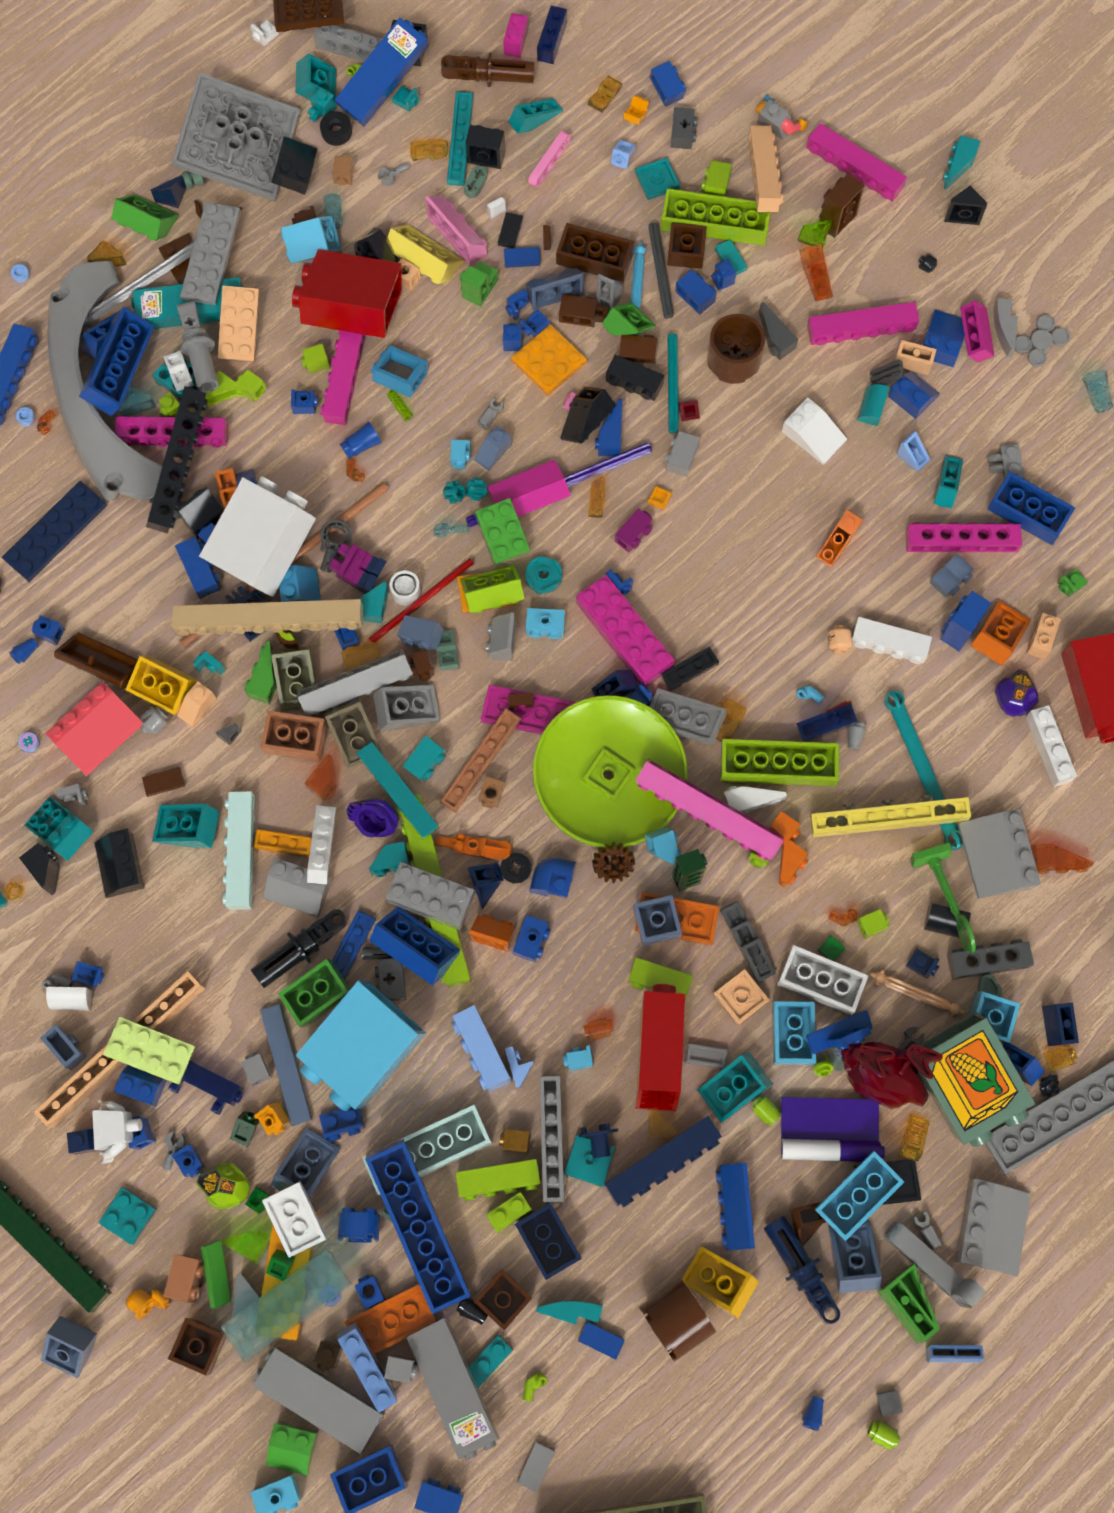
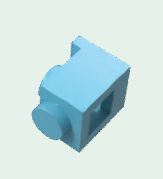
[450,440,471,470]
[563,1045,593,1071]

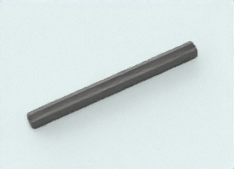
[649,222,674,319]

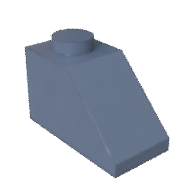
[475,425,512,471]

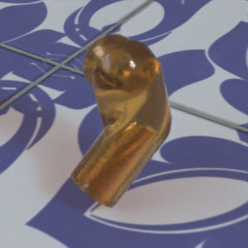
[37,409,56,435]
[346,458,365,482]

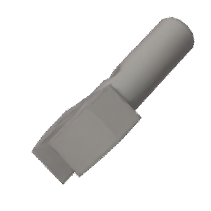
[378,162,409,186]
[162,1131,186,1171]

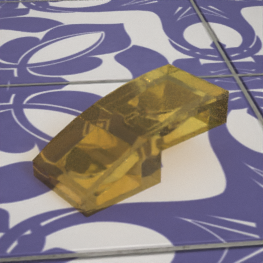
[588,75,622,113]
[410,139,448,161]

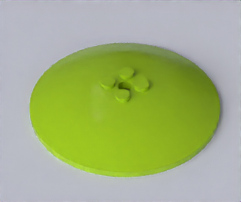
[533,696,687,848]

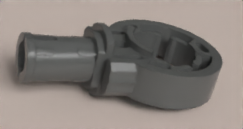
[320,519,352,573]

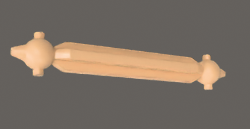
[870,970,965,1017]

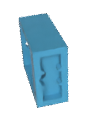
[371,345,428,398]

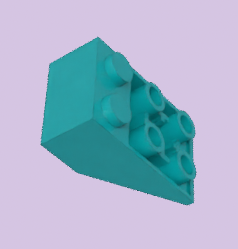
[24,796,94,861]

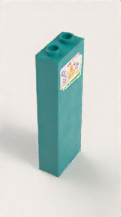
[131,277,243,329]

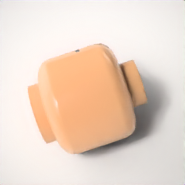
[828,625,853,654]

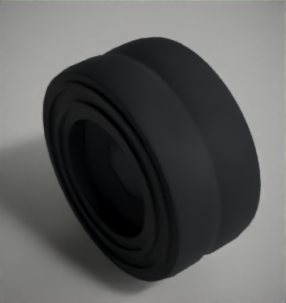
[320,111,352,146]

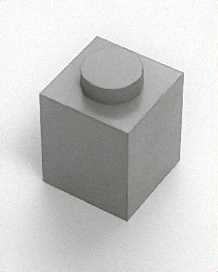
[241,1052,272,1086]

